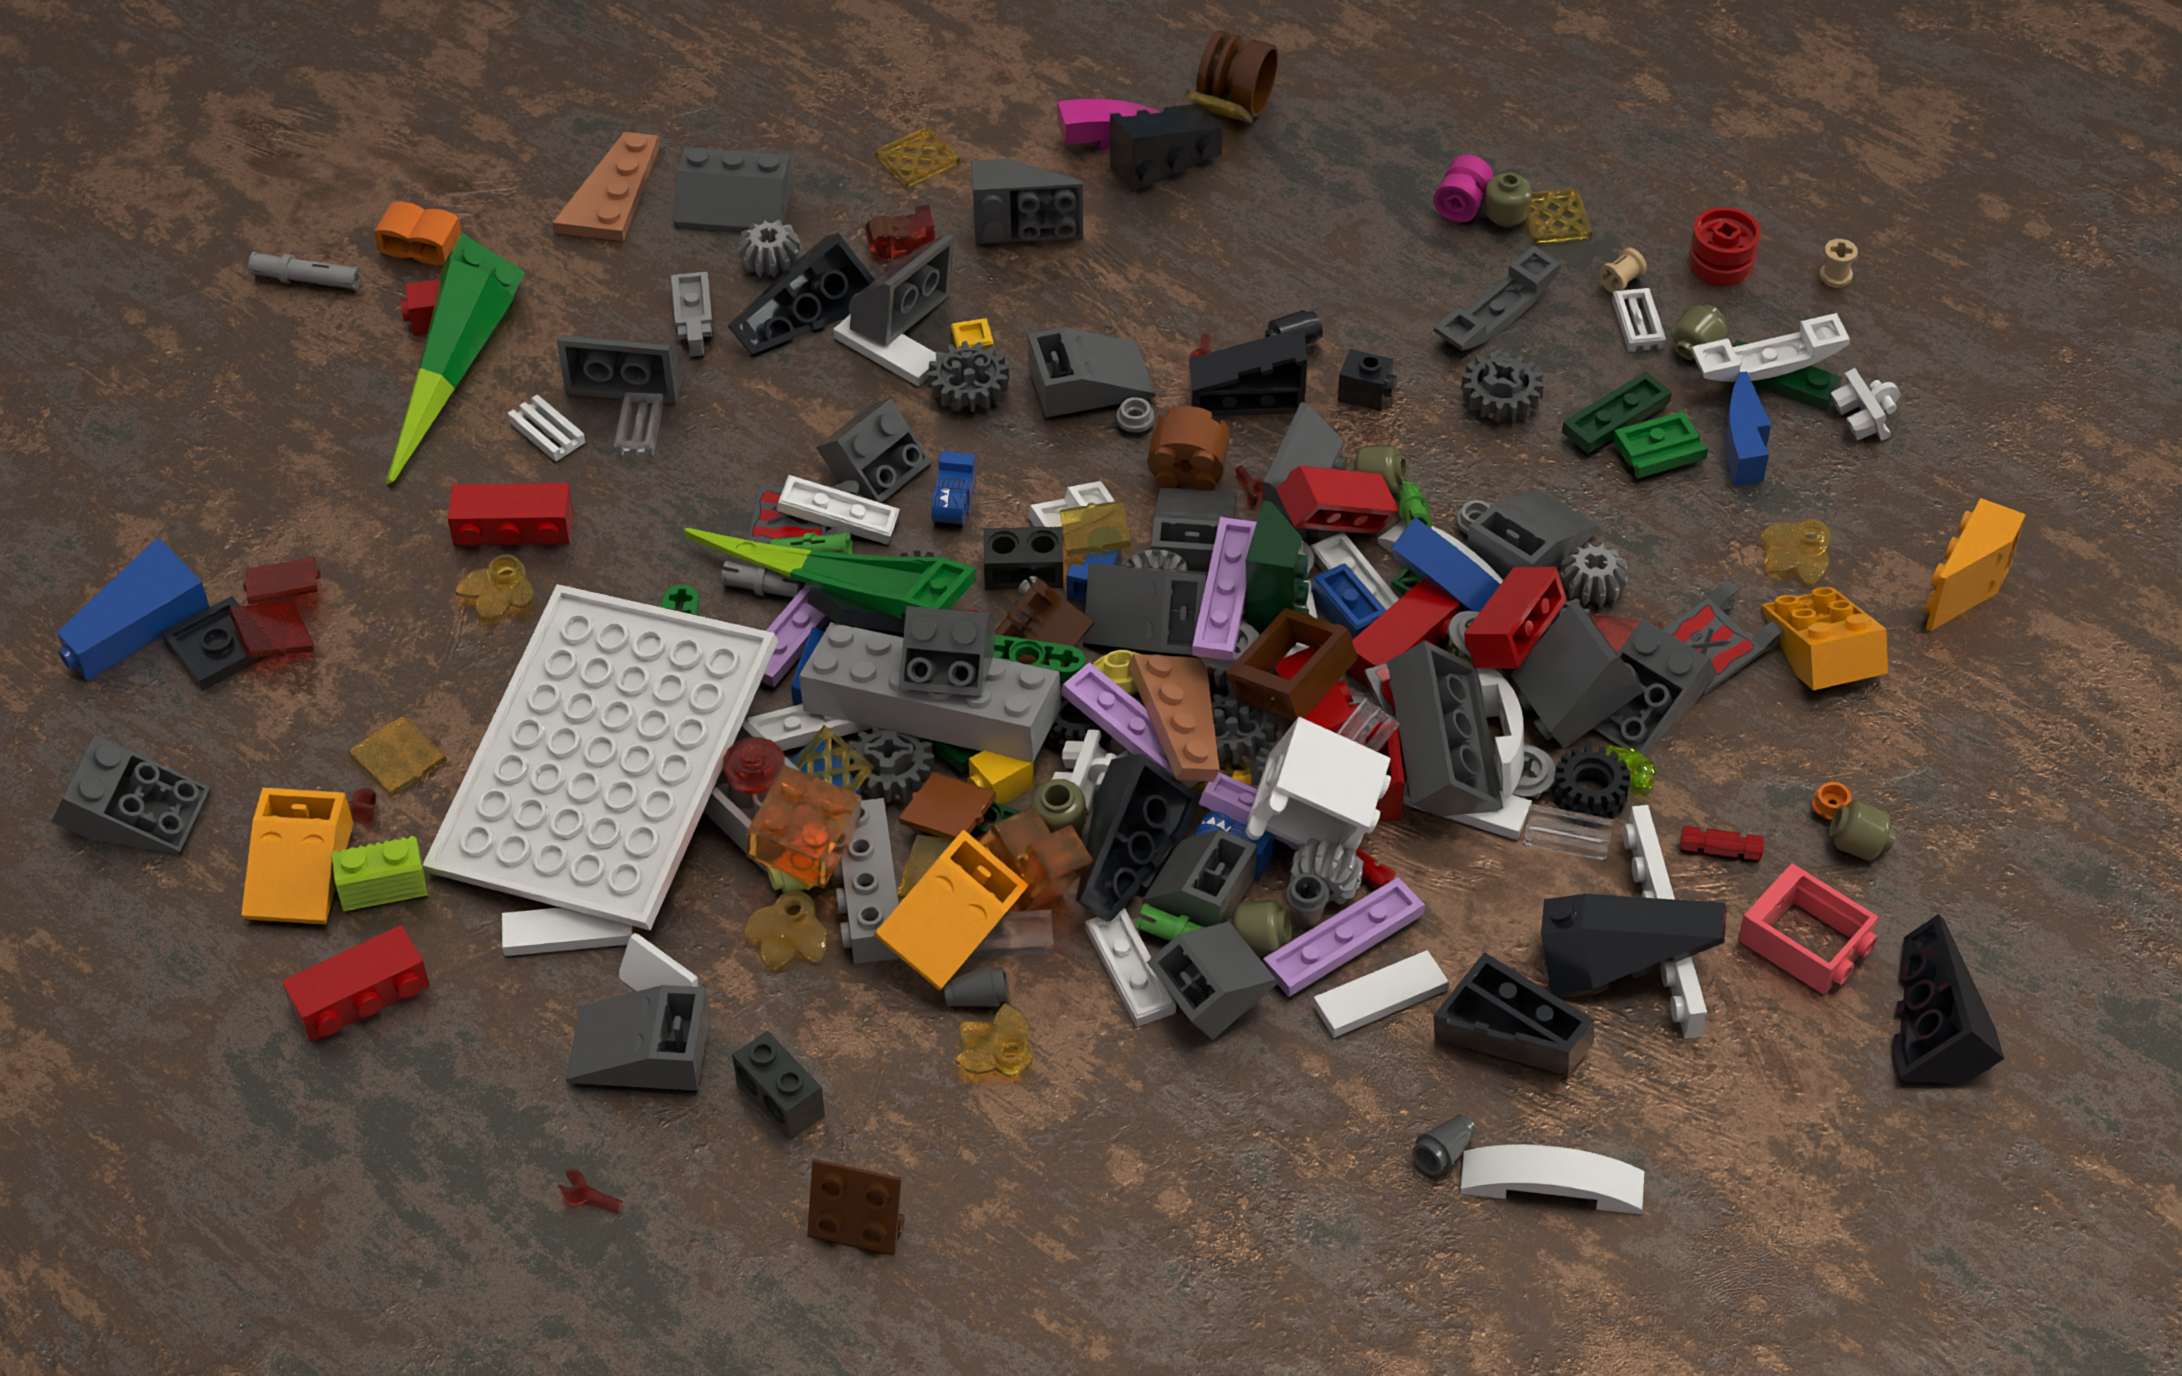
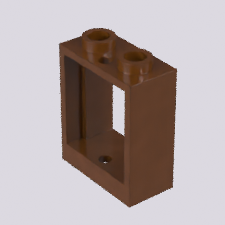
[1226,608,1358,722]

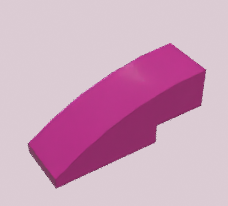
[1057,99,1160,151]

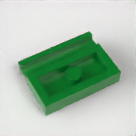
[1613,411,1708,479]

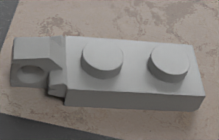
[671,271,713,357]

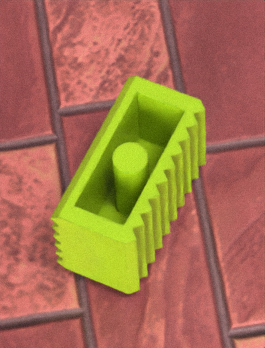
[331,835,428,912]

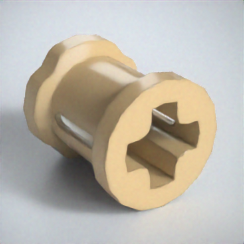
[1819,239,1858,288]
[1598,248,1647,293]

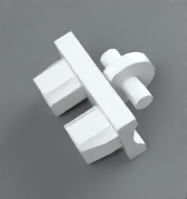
[1830,368,1900,441]
[1052,730,1117,814]

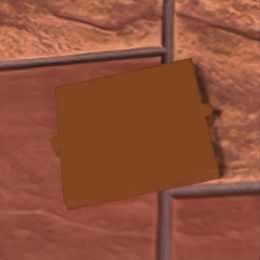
[898,772,996,841]

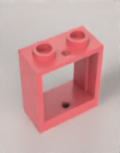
[1738,863,1879,995]

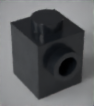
[1338,349,1398,411]

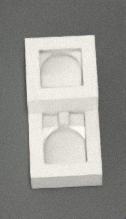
[1027,481,1118,537]

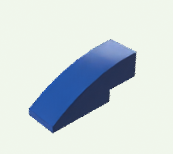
[1725,371,1771,486]
[1391,517,1501,612]

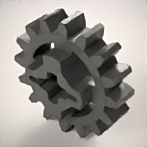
[1461,351,1544,421]
[844,727,935,803]

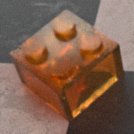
[746,765,862,888]

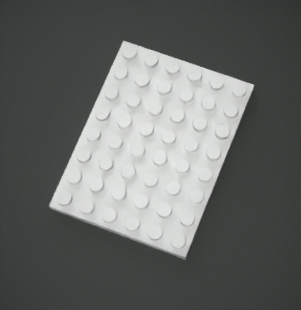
[422,584,779,930]

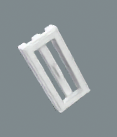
[1612,288,1666,352]
[507,394,585,462]

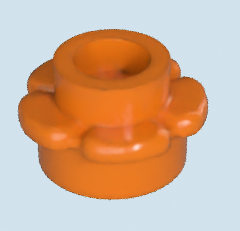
[1812,782,1852,820]

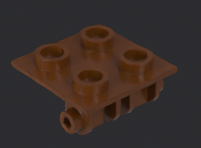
[995,578,1095,665]
[807,1159,905,1255]

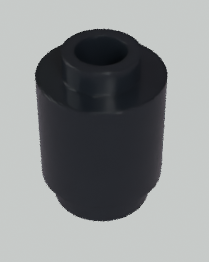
[1265,310,1323,348]

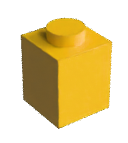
[967,750,1034,805]

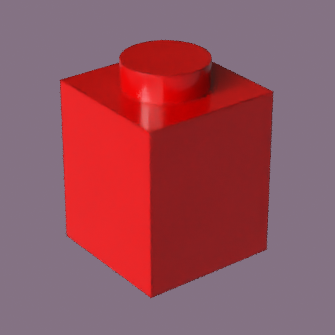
[400,279,440,336]

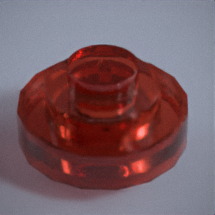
[723,737,785,794]

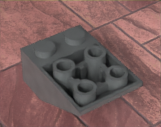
[971,159,1083,244]
[1027,327,1156,417]
[1151,488,1237,572]
[1467,489,1599,581]
[1083,563,1208,655]
[1592,617,1717,759]
[51,734,210,855]
[566,985,710,1091]

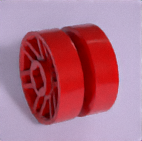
[1688,207,1761,286]

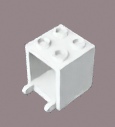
[1246,717,1391,851]

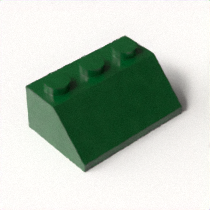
[1245,501,1309,647]

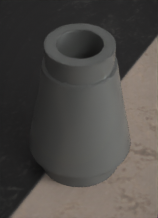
[1286,873,1329,930]
[944,964,1010,1007]
[1412,1115,1476,1175]

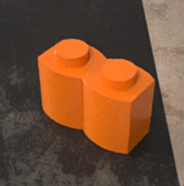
[374,201,461,266]

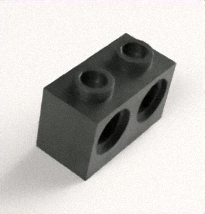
[983,526,1064,590]
[732,1030,825,1140]

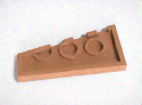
[552,132,660,242]
[1128,654,1220,782]

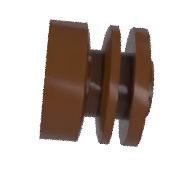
[1196,30,1279,117]

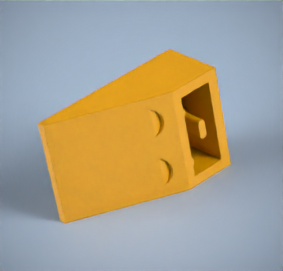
[1924,498,2026,631]
[1761,587,1888,690]
[241,788,354,925]
[873,829,1029,991]

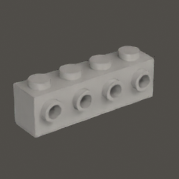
[827,798,900,964]

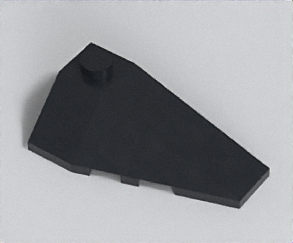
[727,233,875,355]
[1076,754,1201,922]
[1541,894,1727,998]
[1893,914,2005,1082]

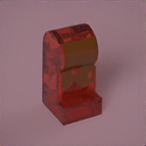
[865,204,935,259]

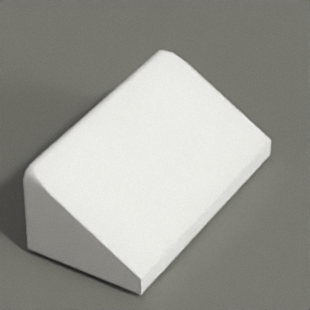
[619,933,699,992]

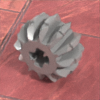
[738,219,801,279]
[1560,541,1628,608]
[1290,838,1363,904]

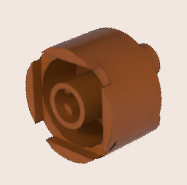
[1147,406,1230,491]

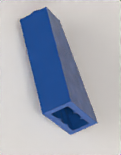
[57,538,210,681]

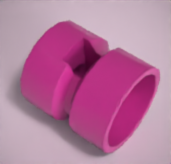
[1433,155,1494,223]

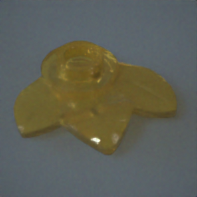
[1760,519,1832,586]
[455,554,534,621]
[744,891,827,970]
[955,1003,1033,1075]

